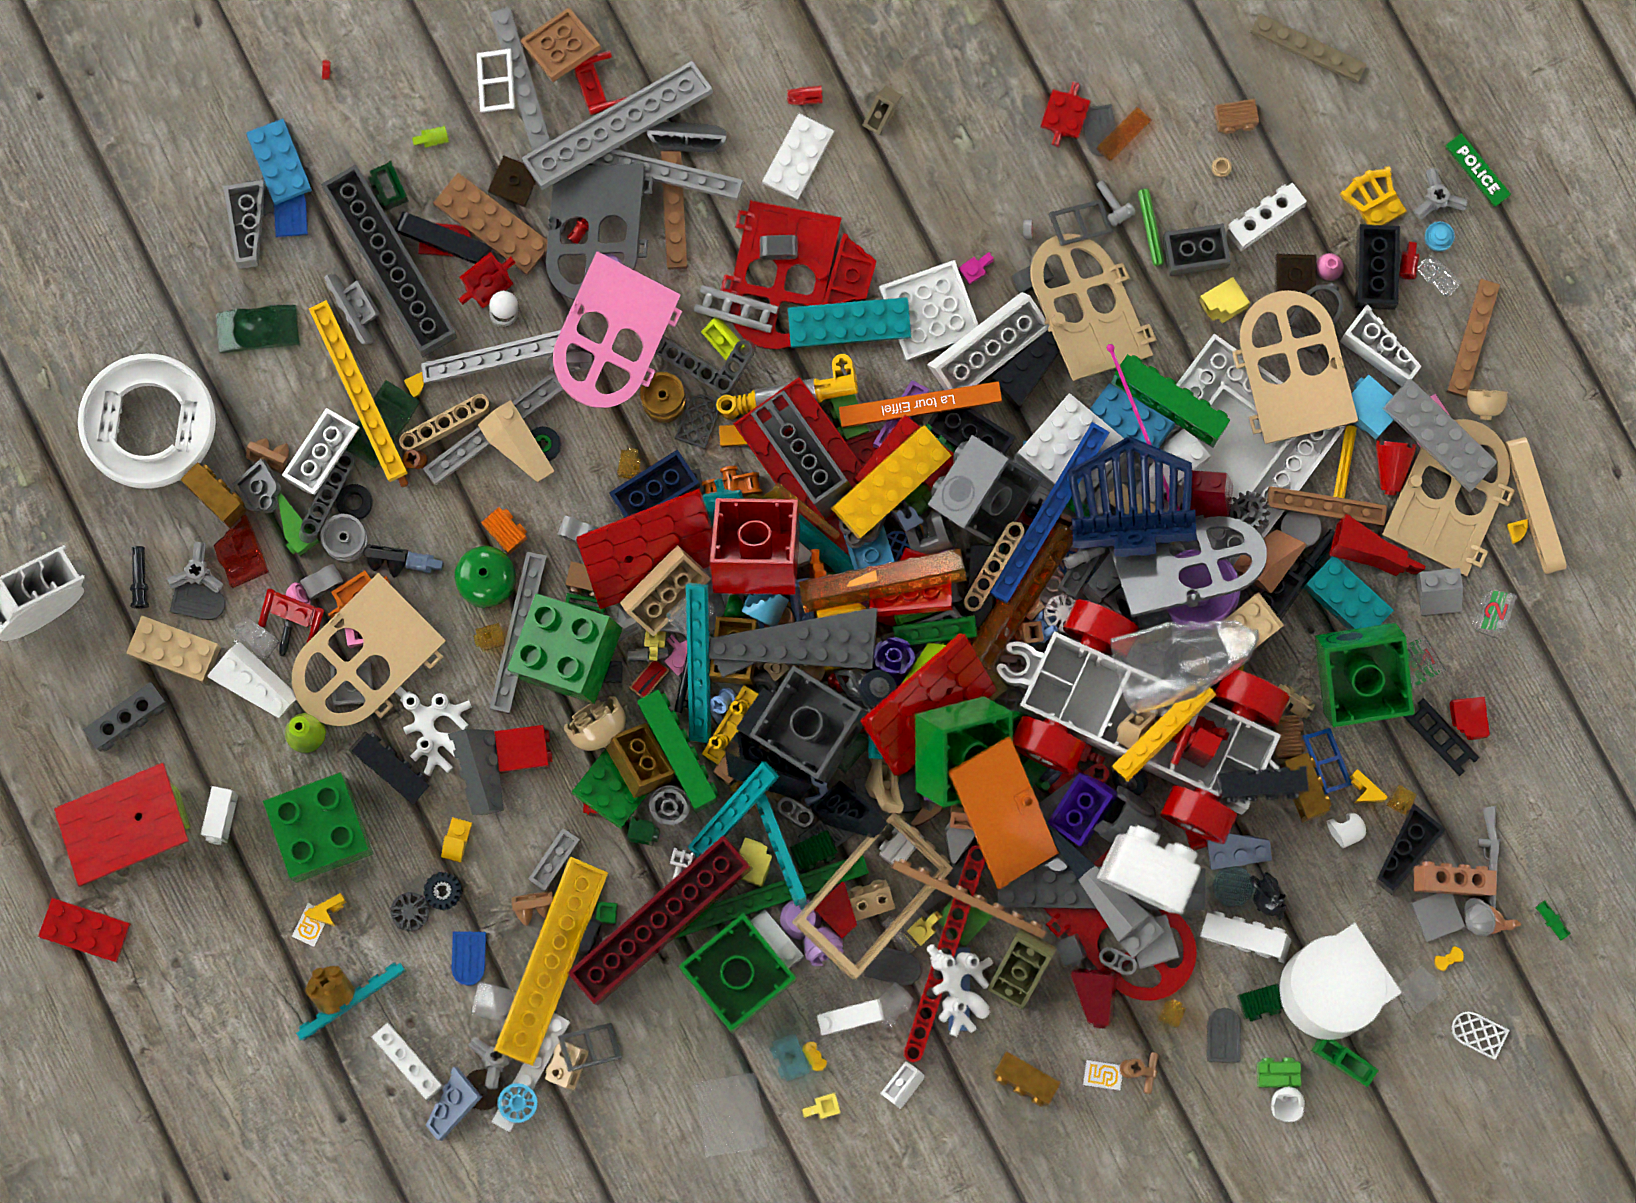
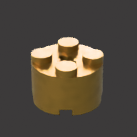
[305,966,355,1014]

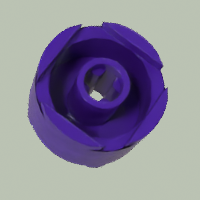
[873,637,915,686]

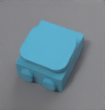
[1351,375,1394,439]

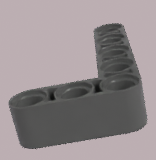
[655,335,756,393]

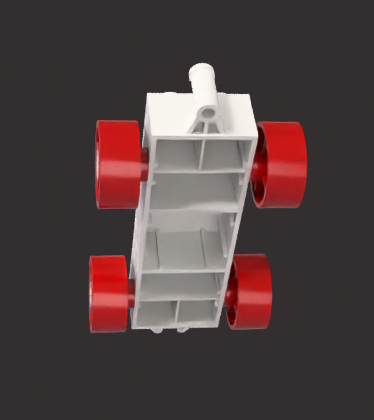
[996,599,1290,844]

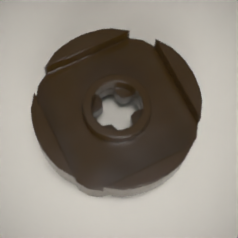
[466,1069,503,1111]

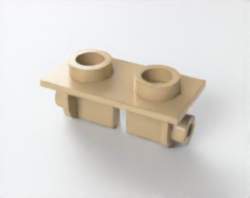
[1278,684,1315,719]

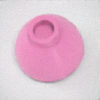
[1316,253,1344,281]
[286,582,310,605]

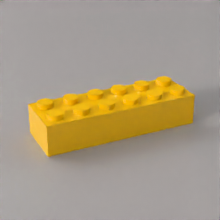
[831,425,952,539]

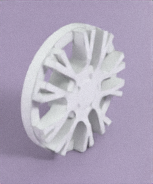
[1043,595,1076,633]

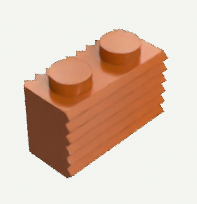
[481,507,527,555]

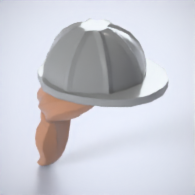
[1465,898,1521,936]

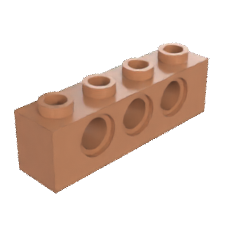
[1414,862,1496,897]

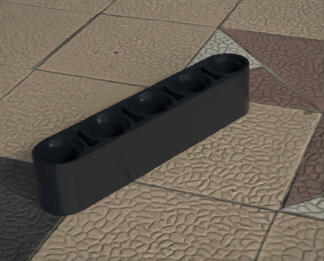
[395,212,492,264]

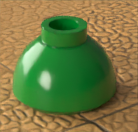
[723,594,745,618]

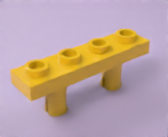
[702,685,759,764]

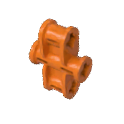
[701,466,762,497]

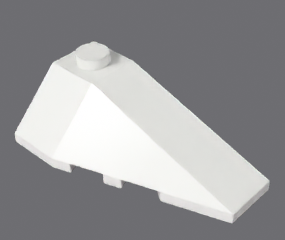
[1136,429,1211,503]

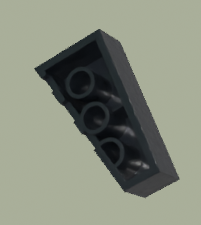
[349,732,430,804]
[810,780,888,838]
[1376,803,1446,895]

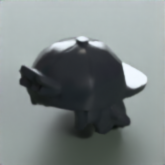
[1250,872,1286,920]

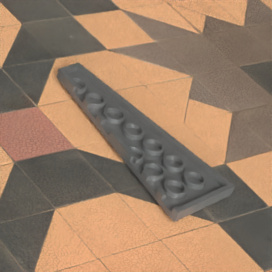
[709,608,878,670]

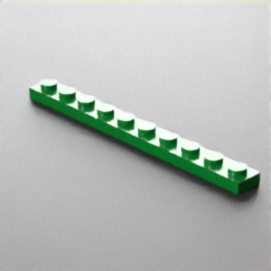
[674,854,869,939]

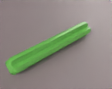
[1138,189,1164,266]

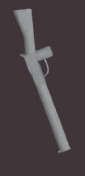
[1477,806,1502,909]

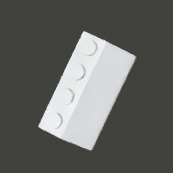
[282,408,359,495]

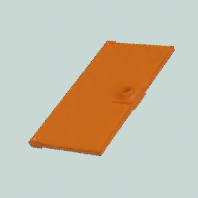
[948,736,1058,889]

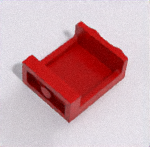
[494,725,553,774]

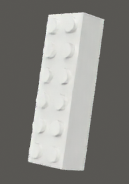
[928,292,1049,390]

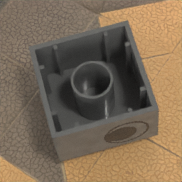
[928,435,1043,546]
[749,665,868,784]

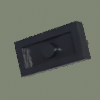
[364,544,409,578]

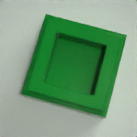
[596,902,618,924]

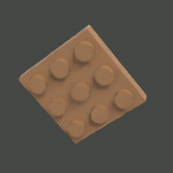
[520,8,602,82]

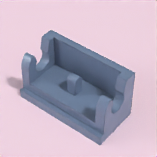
[890,500,923,532]

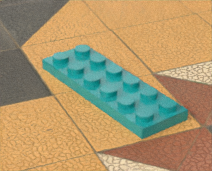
[788,297,911,349]
[756,793,808,911]

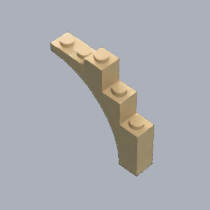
[865,686,904,813]

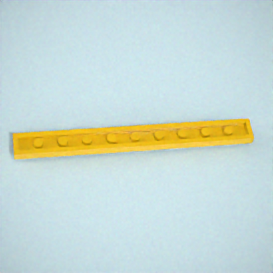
[309,300,408,482]

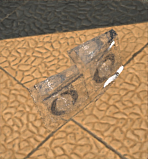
[1417,255,1461,297]

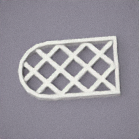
[1452,1012,1509,1060]

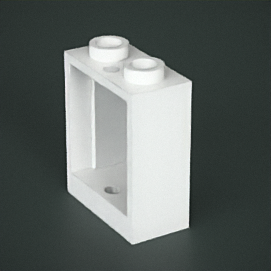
[201,786,238,845]

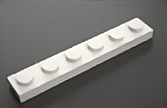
[492,1013,570,1132]

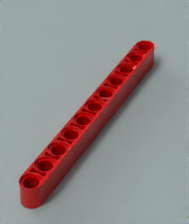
[904,846,986,1062]

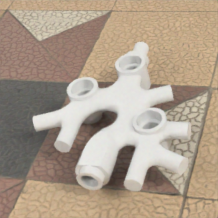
[395,686,472,777]
[927,945,993,1037]

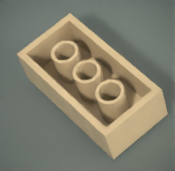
[620,545,711,637]
[126,616,221,685]

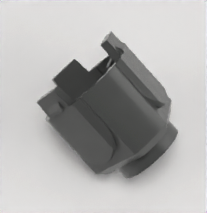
[1094,786,1162,844]

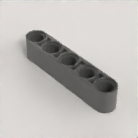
[299,452,354,543]

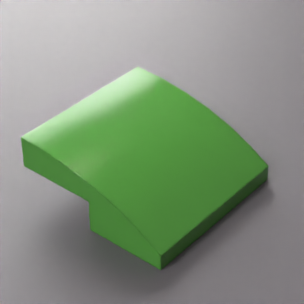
[938,889,993,947]

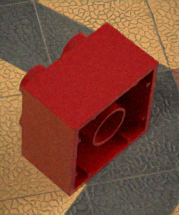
[710,498,800,595]

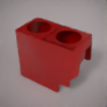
[1449,696,1490,740]

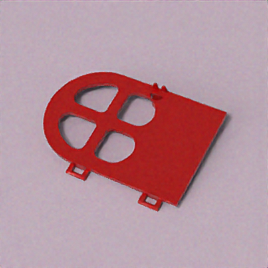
[721,200,842,350]
[1043,848,1197,1001]

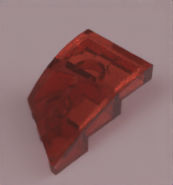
[213,514,269,588]

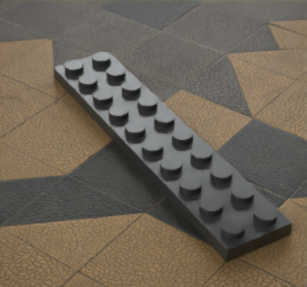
[998,866,1206,910]

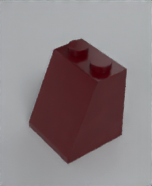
[1191,470,1233,518]
[1071,968,1117,1029]

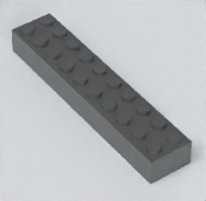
[321,165,457,358]

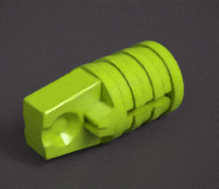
[412,125,449,148]

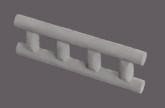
[694,285,779,333]

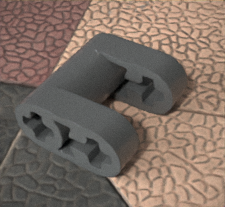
[906,512,956,556]

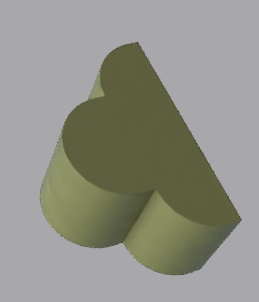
[987,929,1057,1010]

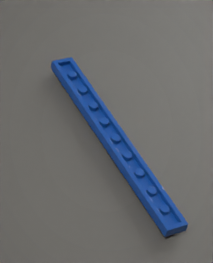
[989,422,1110,604]

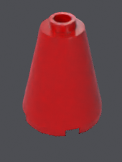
[1376,440,1417,495]

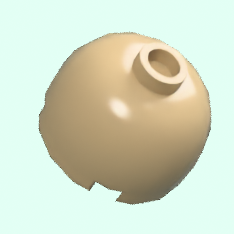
[1467,389,1508,420]

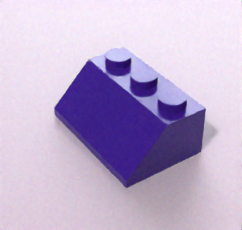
[1047,772,1118,847]

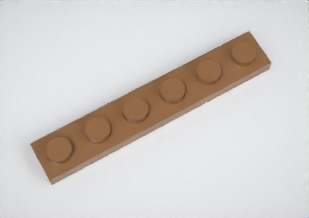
[661,151,687,270]
[1447,279,1500,398]
[1267,486,1387,526]

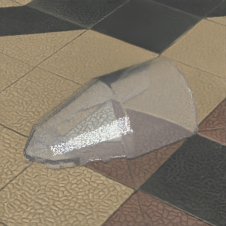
[1110,620,1259,715]

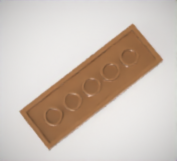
[433,173,548,276]

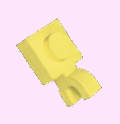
[644,630,666,661]
[907,911,943,946]
[802,1093,841,1119]

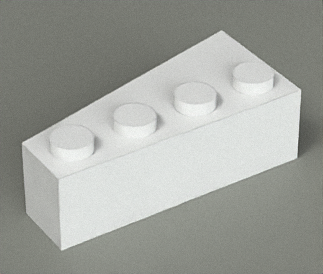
[1340,304,1421,387]
[207,642,297,718]
[1201,911,1291,964]

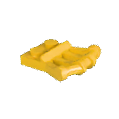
[1340,166,1407,225]

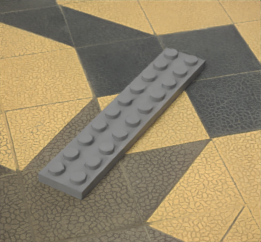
[522,61,713,190]

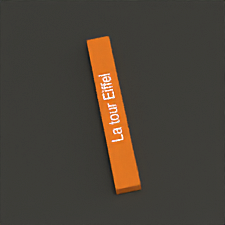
[839,381,1002,428]

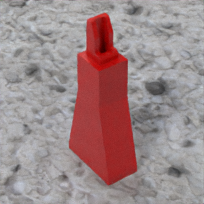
[1329,514,1426,576]

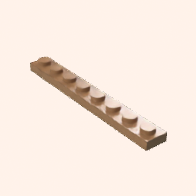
[891,858,1046,939]

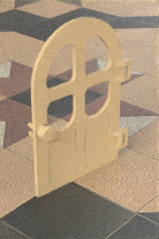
[1030,234,1157,381]
[1232,291,1358,444]
[1382,419,1515,576]
[292,573,446,726]

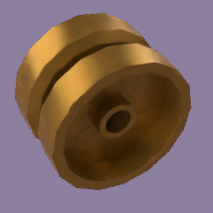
[640,372,686,423]

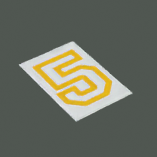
[292,903,330,947]
[1083,1060,1122,1090]

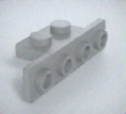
[324,274,380,344]

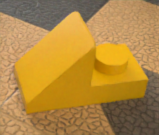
[1350,769,1388,803]
[441,817,473,863]
[304,893,347,927]

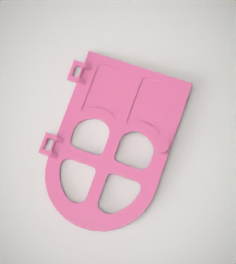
[553,251,682,408]

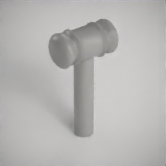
[1097,180,1135,226]

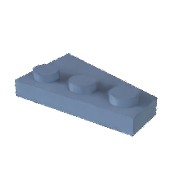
[1206,833,1272,870]
[426,1067,482,1141]

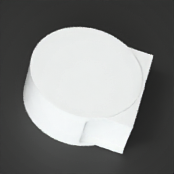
[0,545,85,641]
[1279,923,1402,1040]

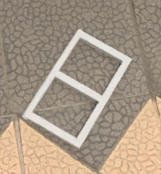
[477,48,515,112]

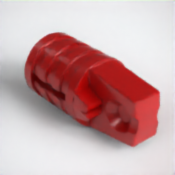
[787,85,823,105]
[1399,241,1420,280]

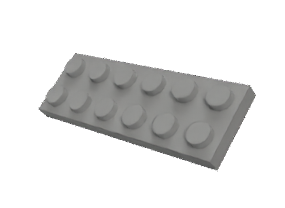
[1382,379,1497,492]

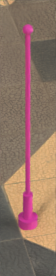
[1106,344,1180,511]

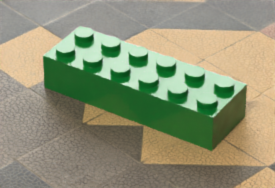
[1111,354,1230,448]
[637,689,719,813]

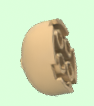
[564,696,626,751]

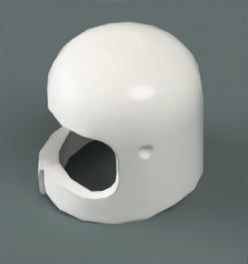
[489,291,519,327]
[1326,813,1366,848]

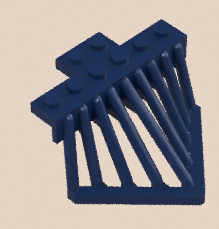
[1068,437,1197,557]

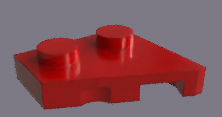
[814,882,857,939]

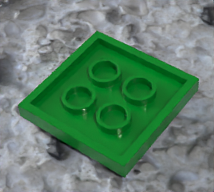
[571,749,650,829]

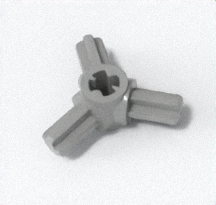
[1414,168,1468,220]
[167,542,223,593]
[469,1037,513,1089]

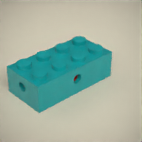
[1303,556,1394,630]

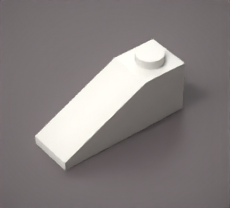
[750,909,804,969]
[817,999,884,1035]

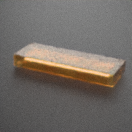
[1096,107,1151,162]

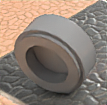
[1023,219,1033,240]

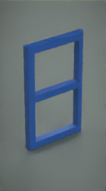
[1302,728,1352,794]

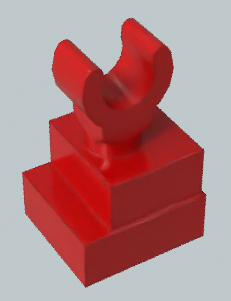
[1192,715,1230,741]
[1079,739,1105,764]

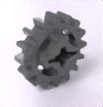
[1230,491,1271,530]

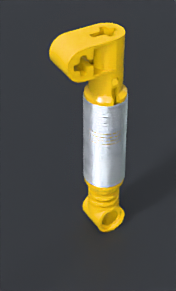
[716,354,858,420]

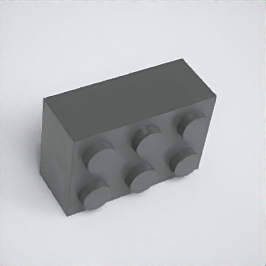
[1162,223,1231,277]

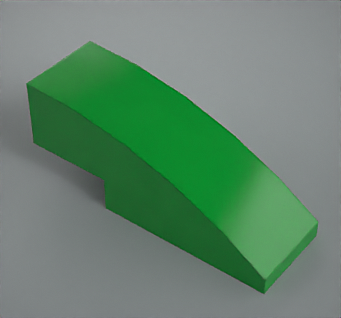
[1311,1039,1379,1087]

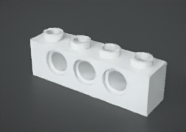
[1227,183,1307,252]
[372,1023,444,1100]

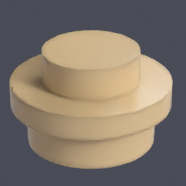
[1212,157,1232,177]

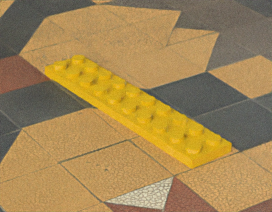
[494,857,608,1066]

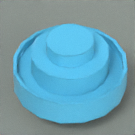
[1424,221,1455,252]

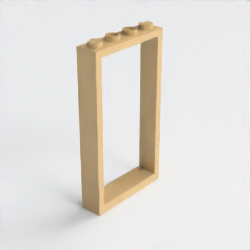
[792,812,953,979]

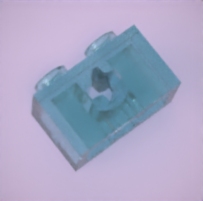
[770,1033,810,1082]

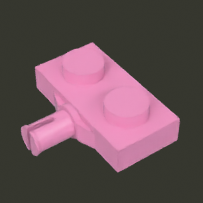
[664,635,687,676]

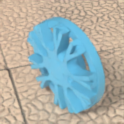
[498,1083,537,1123]

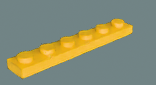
[1112,680,1216,781]

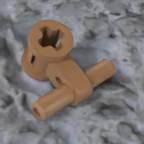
[1119,1052,1158,1094]

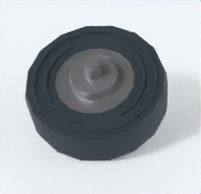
[859,670,896,707]
[1112,768,1148,796]

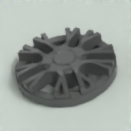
[390,892,429,931]

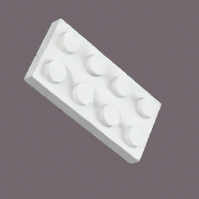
[762,113,834,201]

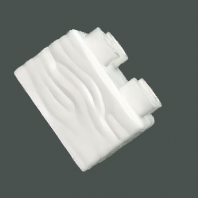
[1096,825,1200,914]

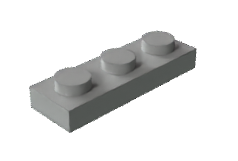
[528,828,580,891]

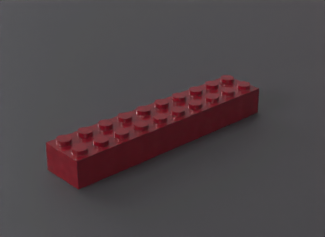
[568,836,753,1006]

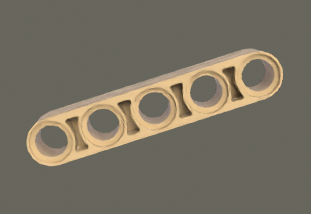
[399,394,490,452]
[964,522,1025,611]

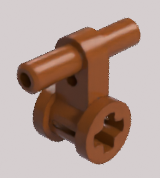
[398,450,428,487]

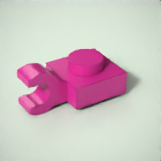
[958,252,994,285]

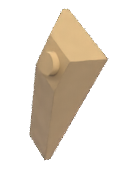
[478,400,555,482]

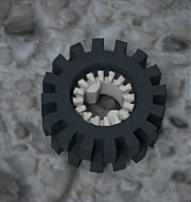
[423,872,462,910]

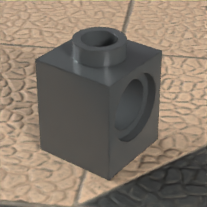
[1055,933,1087,967]

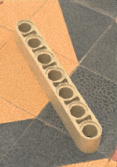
[1505,437,1566,574]

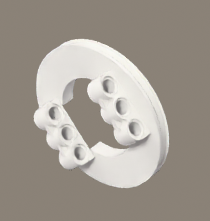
[78,353,216,489]

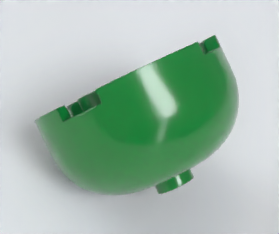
[454,546,516,608]

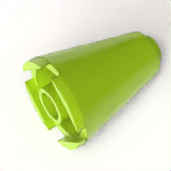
[285,712,326,753]

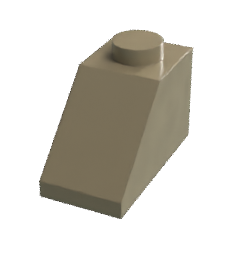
[862,86,903,135]

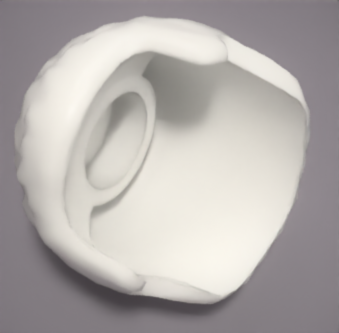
[1271,1087,1305,1122]

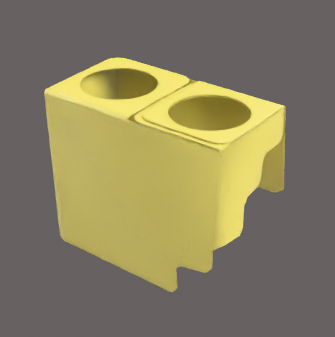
[1199,277,1250,323]
[739,837,772,888]

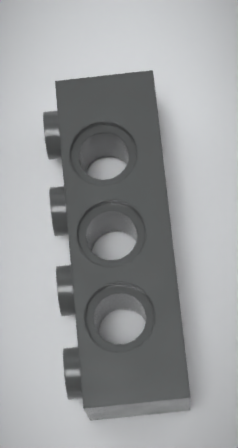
[83,682,168,752]

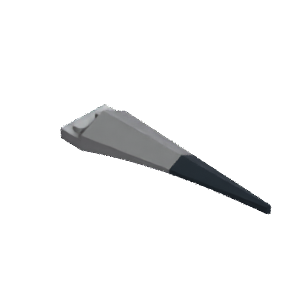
[1045,821,1165,958]

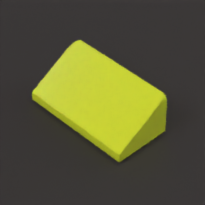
[701,318,745,360]

